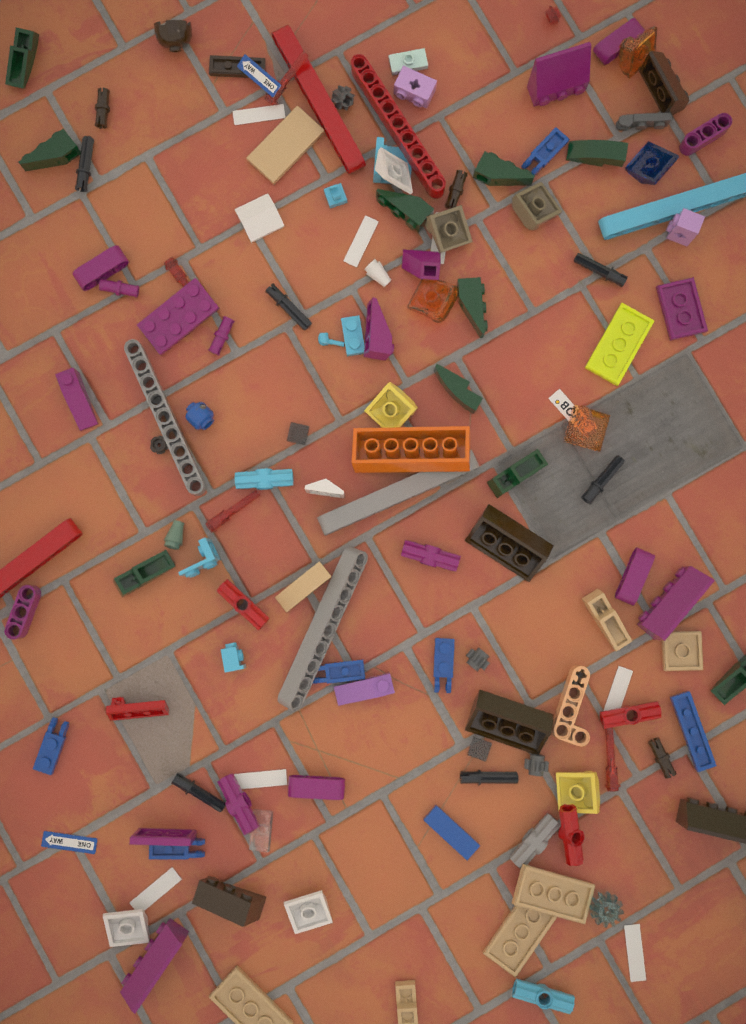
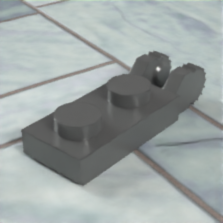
[615,113,671,131]

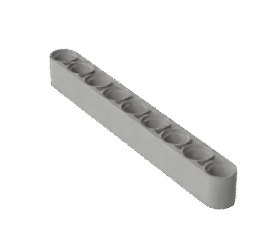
[124,339,206,496]
[317,450,480,536]
[278,546,368,712]

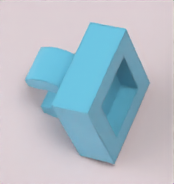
[324,183,347,209]

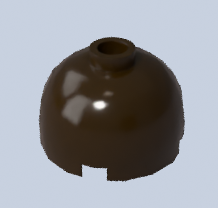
[154,20,192,52]

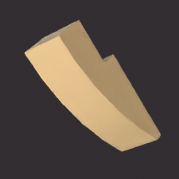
[275,561,332,613]
[582,589,632,652]

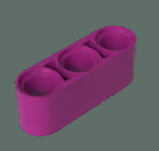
[593,17,646,65]
[679,113,732,156]
[72,245,129,291]
[615,547,655,606]
[4,585,41,640]
[288,775,345,800]

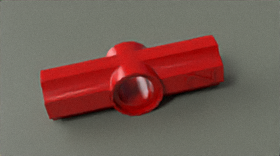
[216,579,270,631]
[599,701,662,729]
[558,804,585,866]

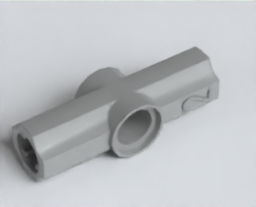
[509,812,561,869]

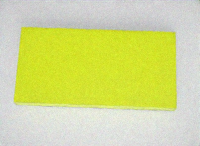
[585,303,654,386]

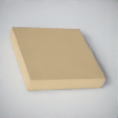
[662,631,703,671]

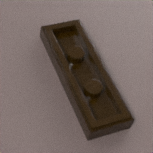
[209,55,266,78]

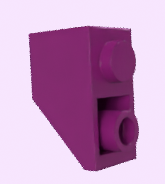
[402,249,441,280]

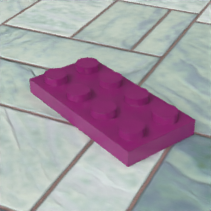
[137,278,220,355]

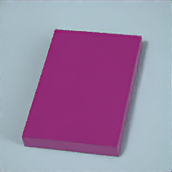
[656,277,708,341]
[129,828,197,846]

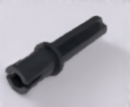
[75,136,94,192]
[574,253,628,287]
[265,283,312,330]
[581,455,625,504]
[460,770,519,786]
[171,772,226,812]

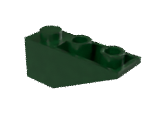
[18,129,81,172]
[473,151,535,186]
[376,189,434,232]
[456,277,488,338]

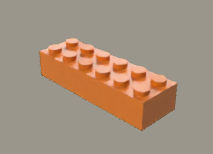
[352,426,471,473]

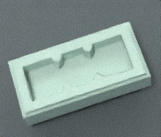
[388,48,428,75]

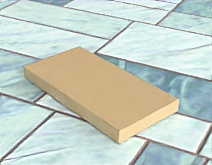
[247,106,325,185]
[512,863,595,924]
[483,905,557,978]
[209,965,293,1024]

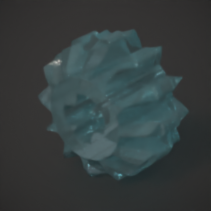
[589,891,624,928]

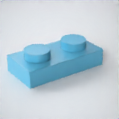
[341,315,364,356]

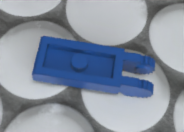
[521,127,570,176]
[433,638,455,693]
[312,659,365,684]
[33,717,69,775]
[149,838,205,859]

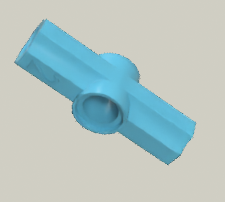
[235,469,294,490]
[512,978,575,1014]

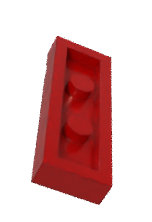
[106,697,169,721]

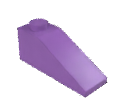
[334,672,395,706]

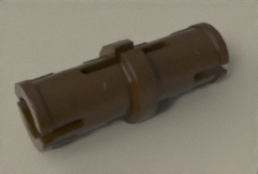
[95,88,110,129]
[445,170,468,209]
[648,737,677,779]

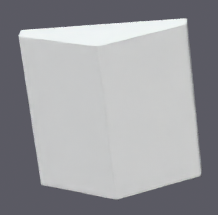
[375,147,413,194]
[235,193,285,243]
[305,479,345,498]
[284,890,333,934]
[103,909,150,947]

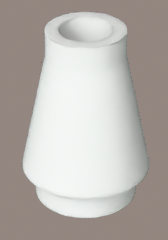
[364,259,392,288]

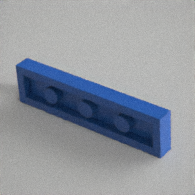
[670,691,717,772]

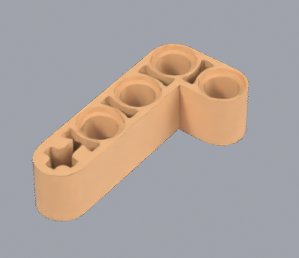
[552,665,590,746]

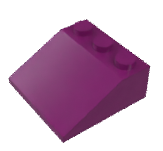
[527,42,591,107]

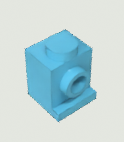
[220,642,246,673]

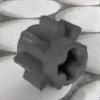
[331,85,355,111]
[466,647,490,672]
[524,754,549,776]

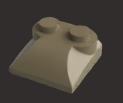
[512,182,562,230]
[425,205,473,253]

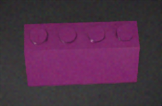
[636,566,715,641]
[120,918,189,1014]

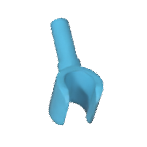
[318,333,345,347]

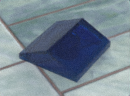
[625,141,679,185]

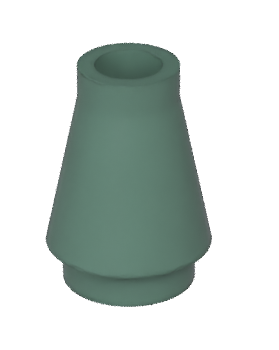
[164,520,185,550]

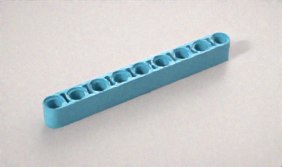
[598,173,746,240]

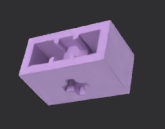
[393,66,437,109]
[666,208,705,247]

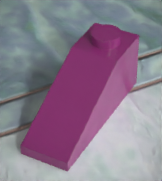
[364,297,394,361]
[55,368,98,431]

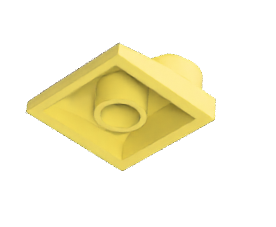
[364,382,418,428]
[556,771,600,814]

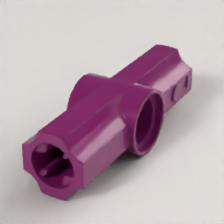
[401,540,461,572]
[217,773,260,835]

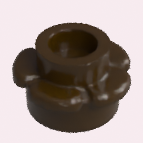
[150,436,168,454]

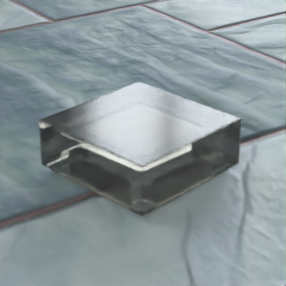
[287,422,310,446]
[467,736,492,762]

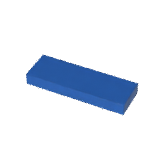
[423,805,480,861]

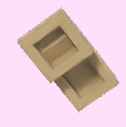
[395,980,418,1024]

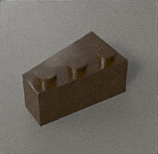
[192,876,267,927]

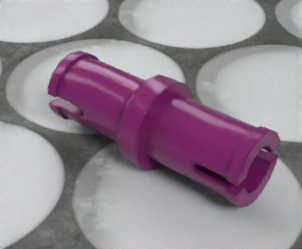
[99,278,139,298]
[208,316,235,356]

